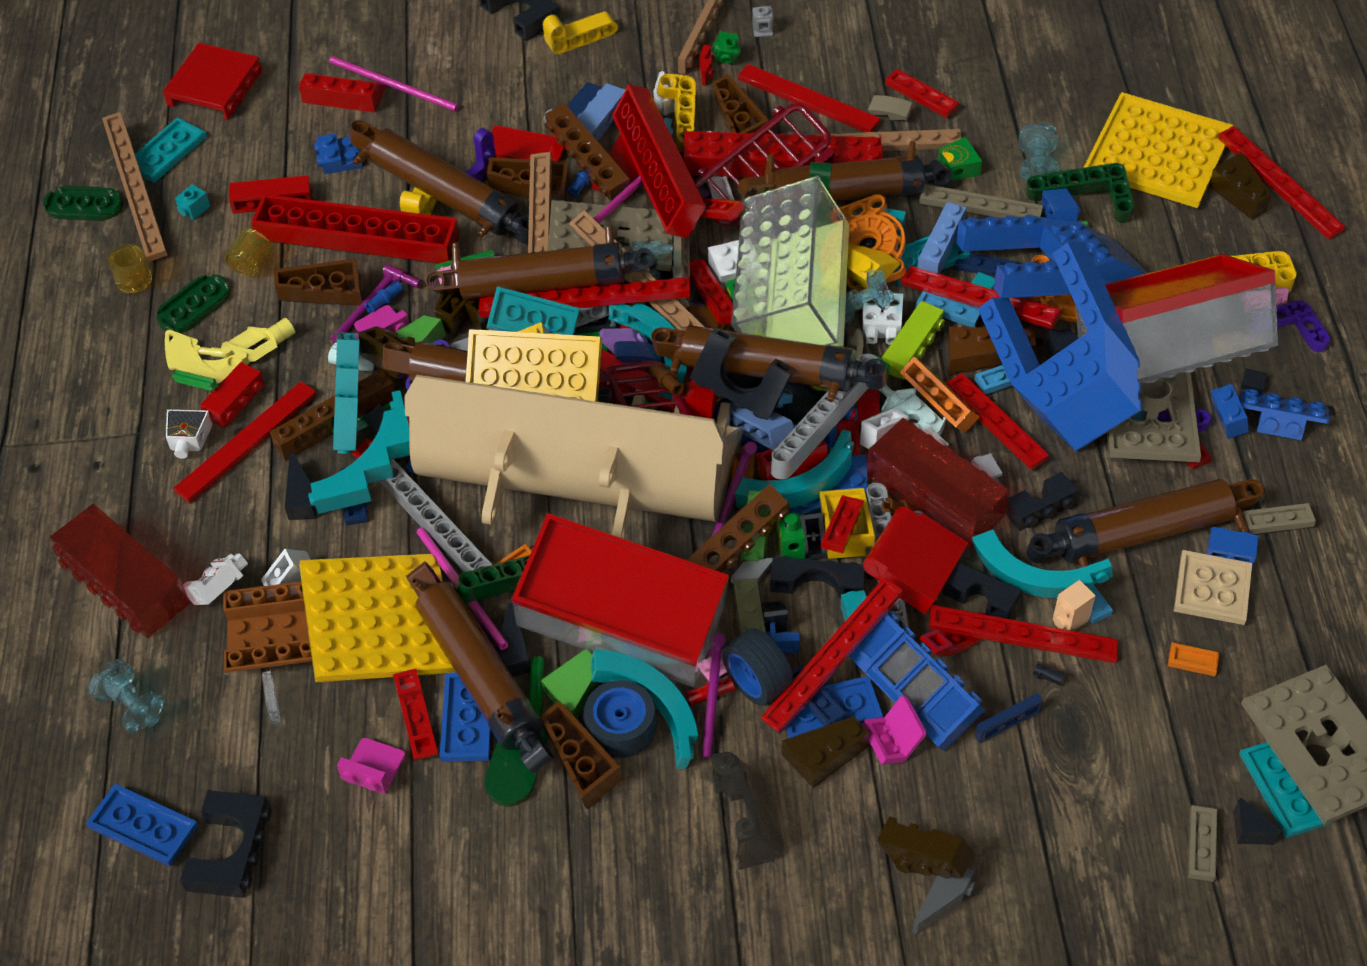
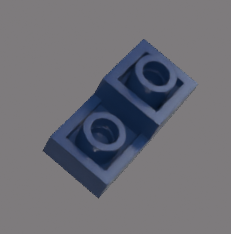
[614,341,661,363]

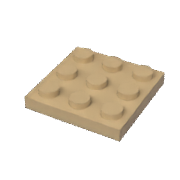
[1174,550,1252,625]

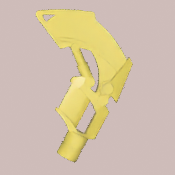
[165,318,296,383]

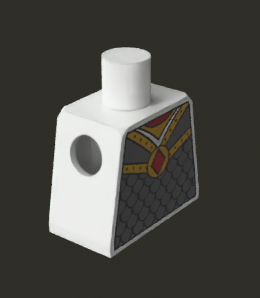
[166,410,212,459]

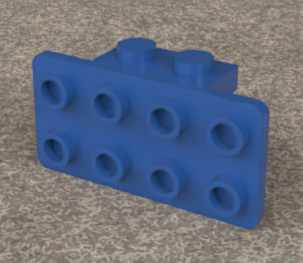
[1239,389,1330,440]

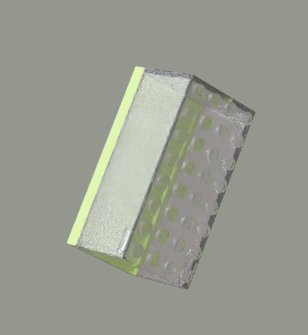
[731,176,849,347]

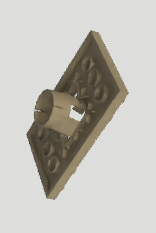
[547,200,672,271]
[1107,361,1201,462]
[1241,665,1367,825]

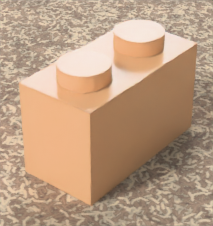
[1053,580,1096,631]

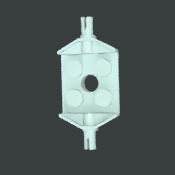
[879,384,949,450]

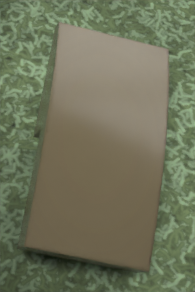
[868,95,913,120]
[847,329,863,360]

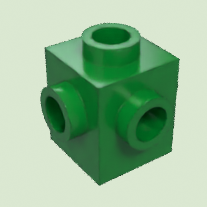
[712,32,741,64]

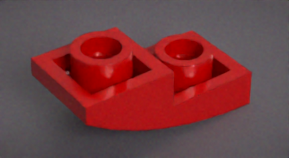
[700,44,714,87]
[857,388,881,425]

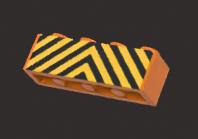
[899,357,980,433]

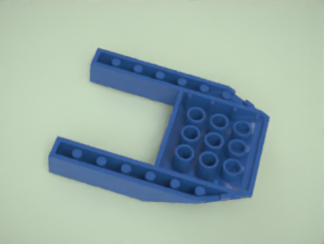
[956,215,1147,298]
[978,242,1142,451]

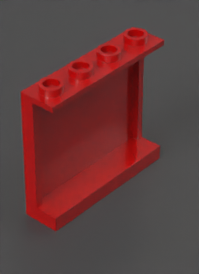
[163,42,262,120]

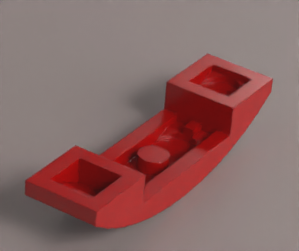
[920,611,985,657]
[393,668,438,761]

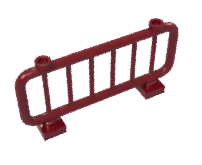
[694,103,835,235]
[599,361,691,416]

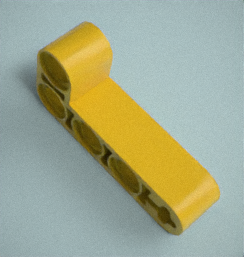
[543,12,618,54]
[656,74,696,152]
[400,188,437,215]
[1231,251,1296,293]

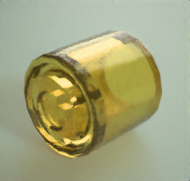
[224,228,272,277]
[108,244,152,293]

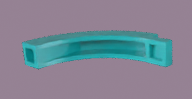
[609,302,686,401]
[735,430,854,509]
[972,529,1113,599]
[590,649,698,769]

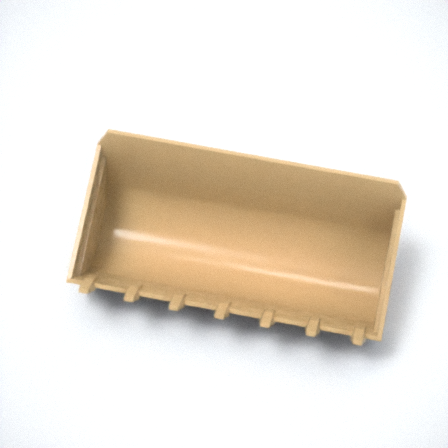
[405,375,743,539]

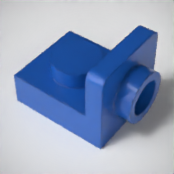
[766,622,800,654]

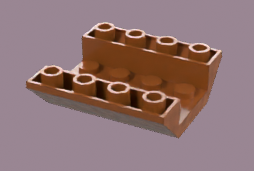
[223,581,312,673]

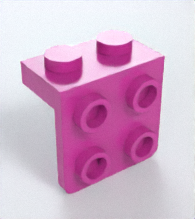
[354,305,409,332]
[862,696,926,765]
[337,738,405,794]

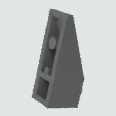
[912,868,976,934]

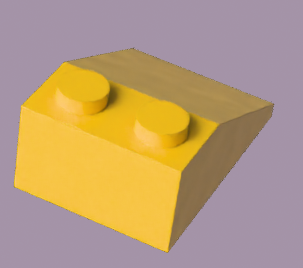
[819,488,875,559]

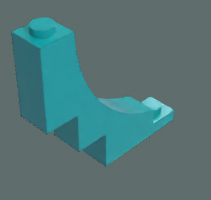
[333,332,359,454]
[308,390,410,514]

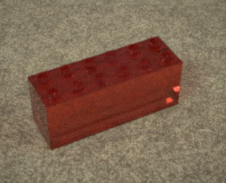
[867,418,1009,549]
[50,504,190,639]

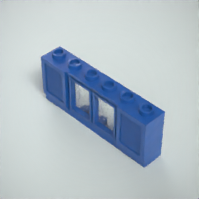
[849,610,985,751]

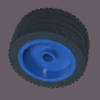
[722,628,793,706]
[583,680,657,758]

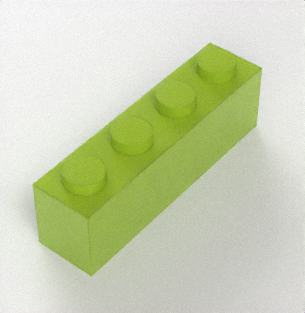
[882,301,945,380]

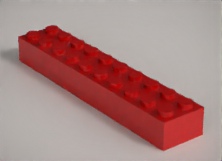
[612,84,706,238]
[683,131,883,177]
[251,194,460,263]

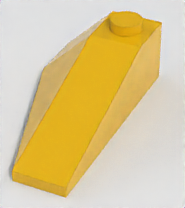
[847,243,900,292]

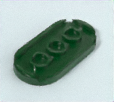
[43,186,123,221]
[157,274,230,333]
[484,726,548,807]

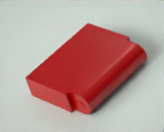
[863,507,968,614]

